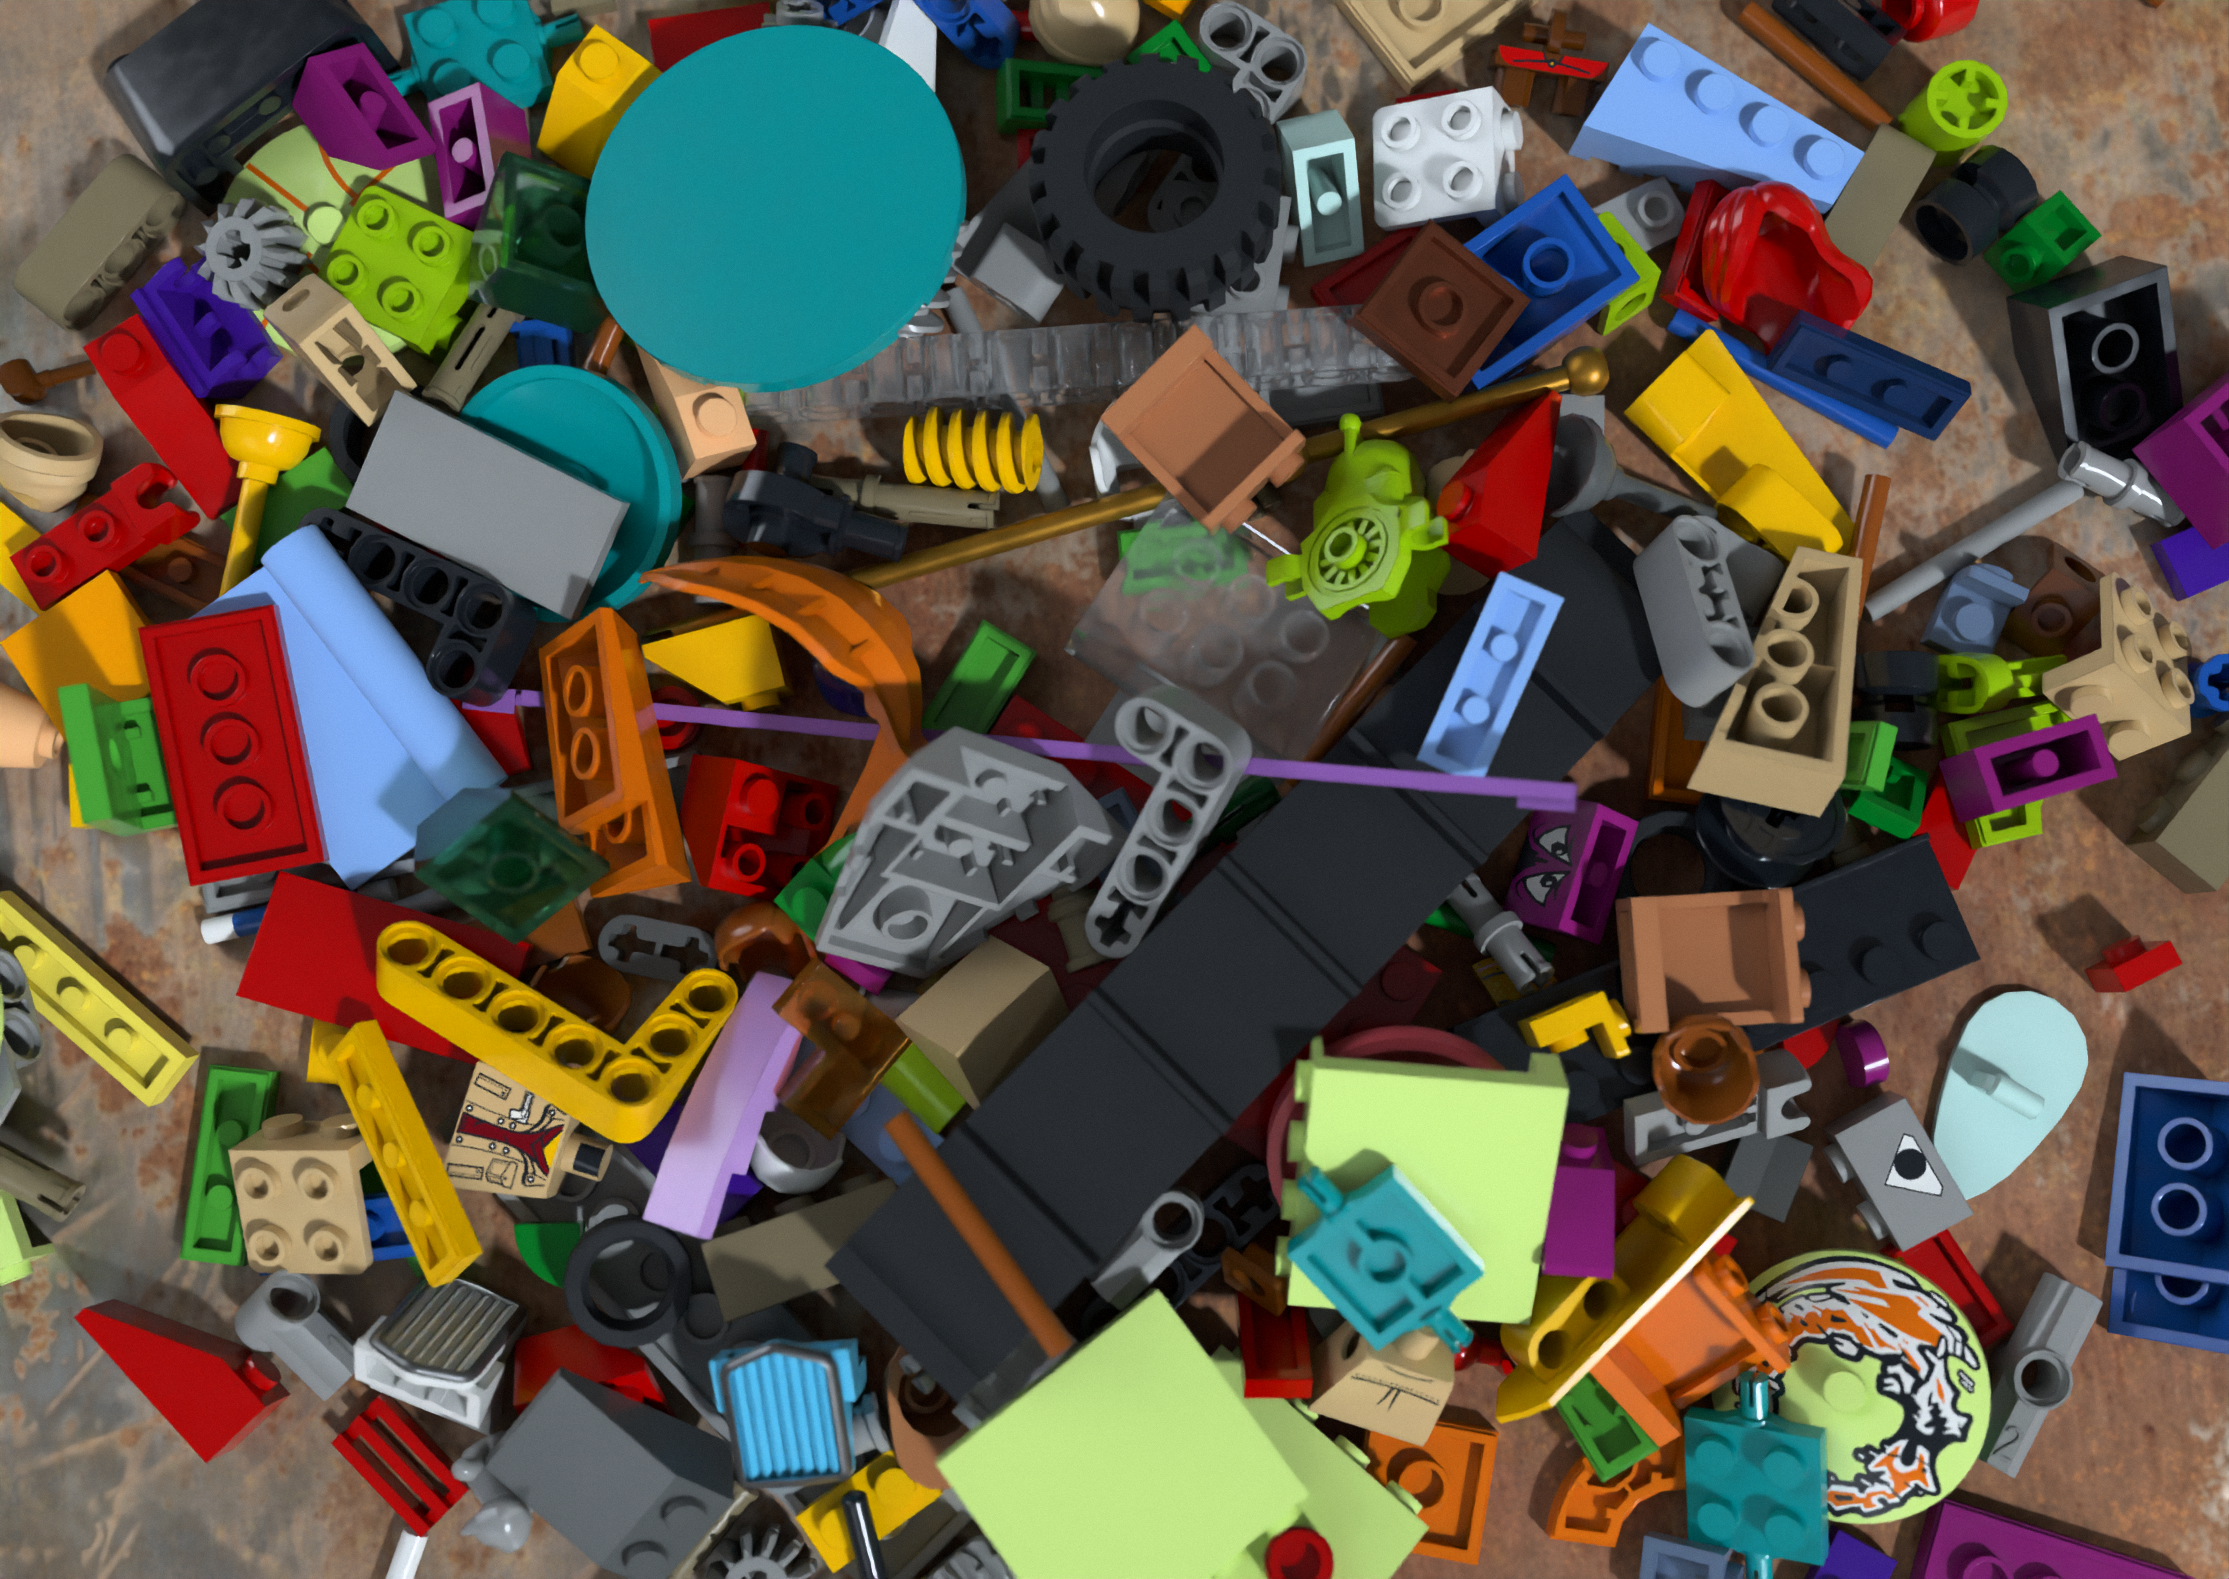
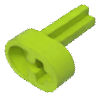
[1928,652,2067,714]

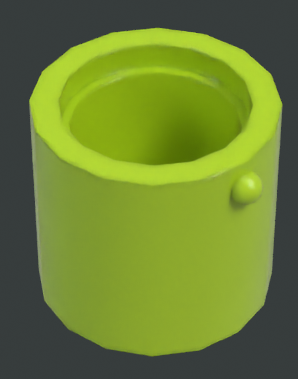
[1897,60,2008,167]
[879,1043,967,1135]

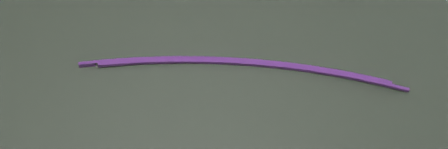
[462,684,1577,812]

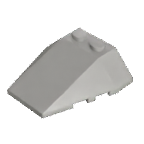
[814,726,1129,979]

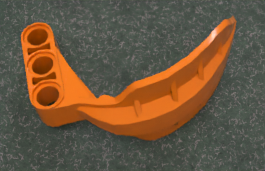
[638,556,929,866]

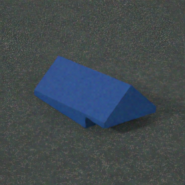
[2104,1072,2229,1354]

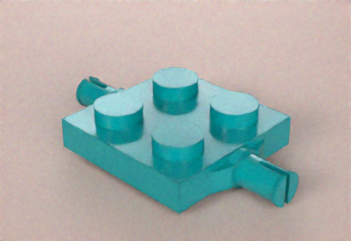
[387,0,586,109]
[1287,1163,1485,1353]
[1684,1371,1829,1579]

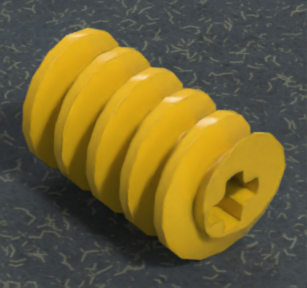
[903,405,1044,494]

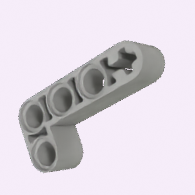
[1147,1,1307,233]
[1085,684,1252,958]

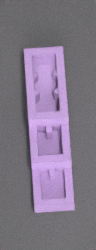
[642,971,818,1239]

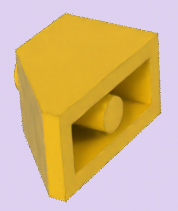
[642,614,795,713]

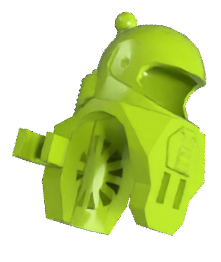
[1266,412,1451,639]

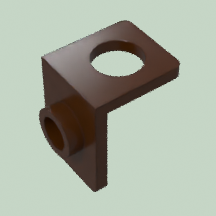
[2001,542,2105,658]
[1221,1213,1290,1317]

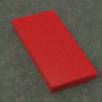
[138,604,330,887]
[236,871,534,1065]

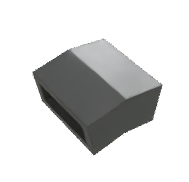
[1716,1131,1814,1224]

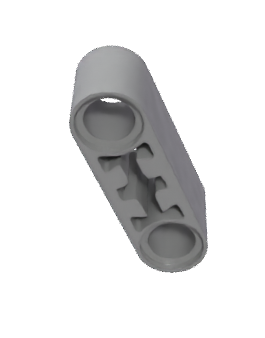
[1633,515,1755,708]

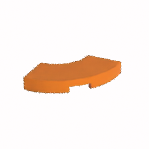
[1545,1418,1686,1547]

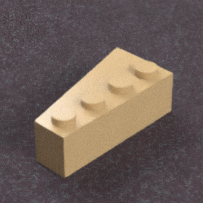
[1686,546,1863,817]

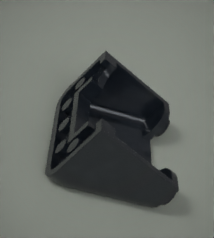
[103,0,403,218]

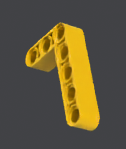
[376,920,738,1143]

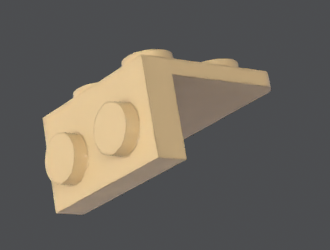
[2042,572,2195,761]
[228,1113,373,1274]

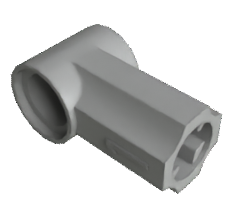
[1086,1185,1205,1312]
[234,1269,356,1402]

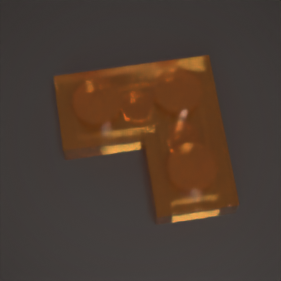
[771,956,913,1141]

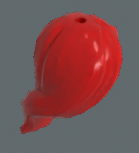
[1702,181,1873,356]

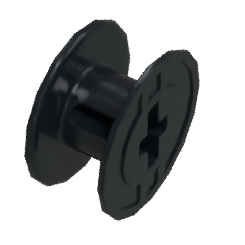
[1694,790,1846,890]

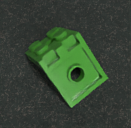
[57,683,178,837]

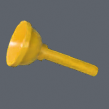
[214,404,321,597]

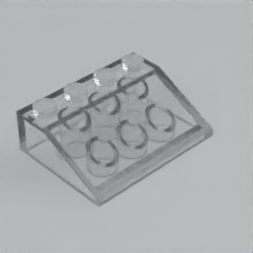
[1063,491,1381,788]

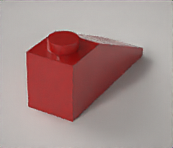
[82,313,243,521]
[1436,390,1562,579]
[74,1299,291,1463]

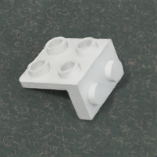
[1373,86,1524,231]

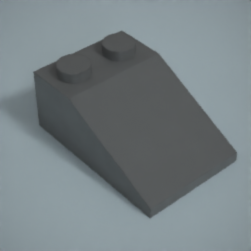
[484,1367,734,1579]

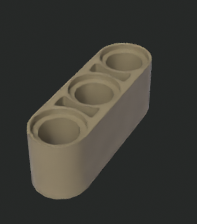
[1822,121,1936,273]
[14,154,186,332]

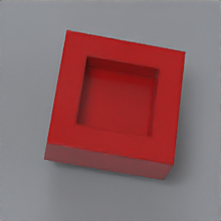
[2084,935,2183,993]

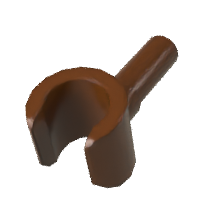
[0,359,97,406]

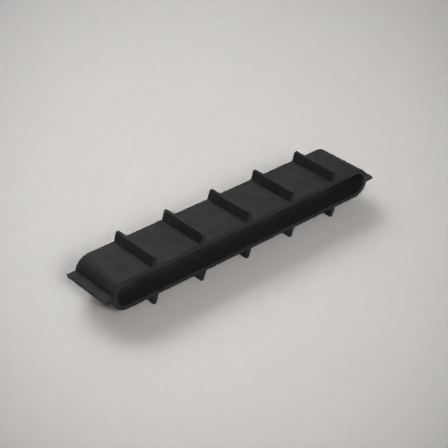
[823,509,1663,1403]

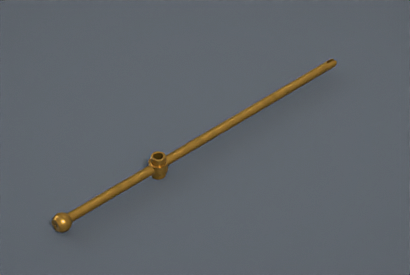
[640,346,1609,639]

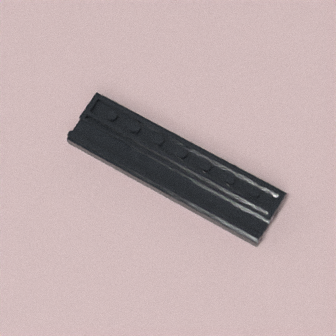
[1444,832,1980,1125]

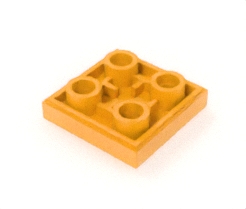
[0,570,152,745]

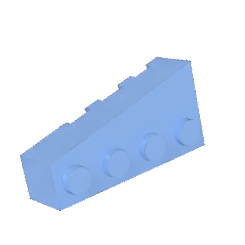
[1568,22,1865,217]

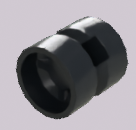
[1911,145,2038,266]
[1851,651,1939,751]

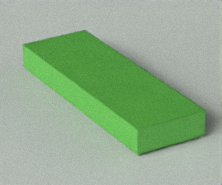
[179,1064,281,1266]

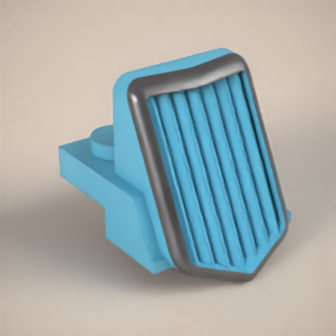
[709,1339,868,1489]

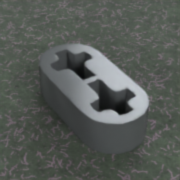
[598,915,720,983]

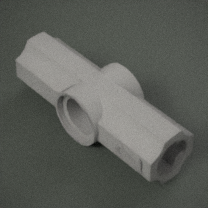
[1977,1272,2104,1479]

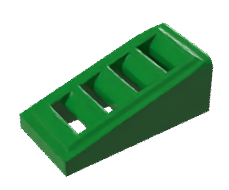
[995,58,1103,135]

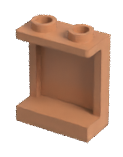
[1099,323,1306,537]
[1615,887,1811,1033]

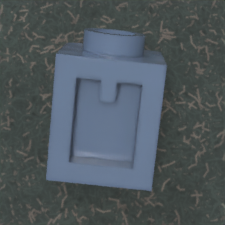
[1919,563,2030,654]
[1639,1530,1745,1579]

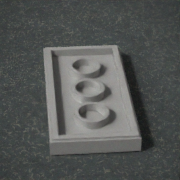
[345,389,630,620]

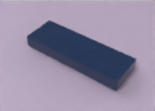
[1766,309,1972,442]

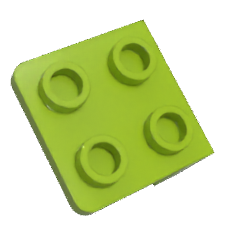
[317,186,502,367]

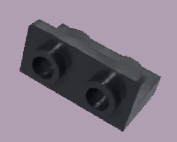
[1771,0,1908,82]

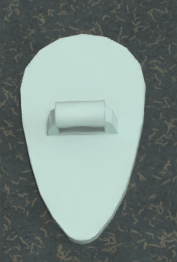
[1930,991,2088,1200]

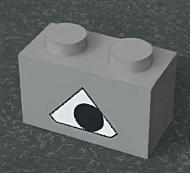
[1821,1090,1974,1252]

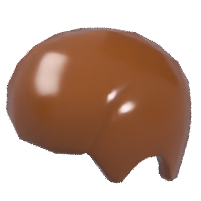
[714,900,817,984]
[528,953,633,1037]
[1651,1014,1760,1125]

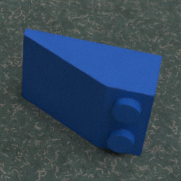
[1463,174,1640,393]

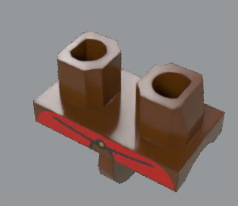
[1488,8,1610,119]

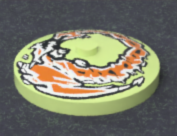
[1711,1248,1991,1524]

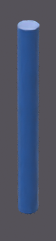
[1666,308,1899,449]

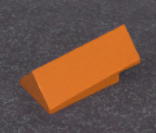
[538,607,692,897]

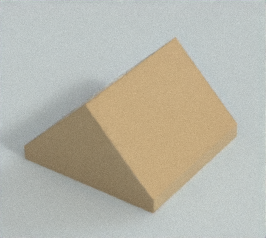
[894,935,1070,1110]

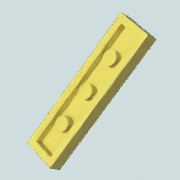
[0,890,200,1107]

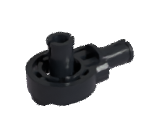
[722,442,910,563]

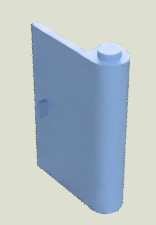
[189,525,508,891]

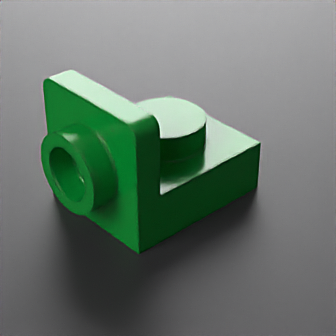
[1984,190,2102,294]
[1840,756,1928,841]

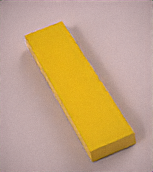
[327,1019,483,1288]

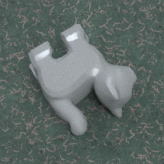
[451,1430,534,1554]

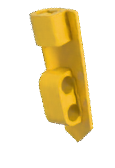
[1623,329,1855,569]
[1495,1153,1755,1424]

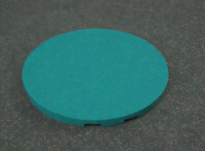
[585,25,967,393]

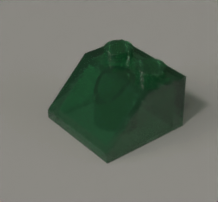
[468,151,611,335]
[413,788,610,945]

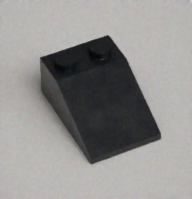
[2006,255,2184,466]

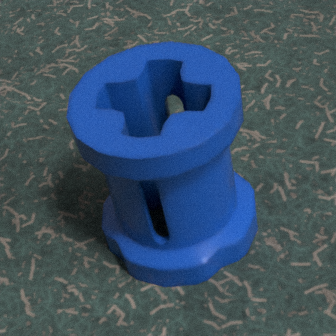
[2187,654,2229,719]

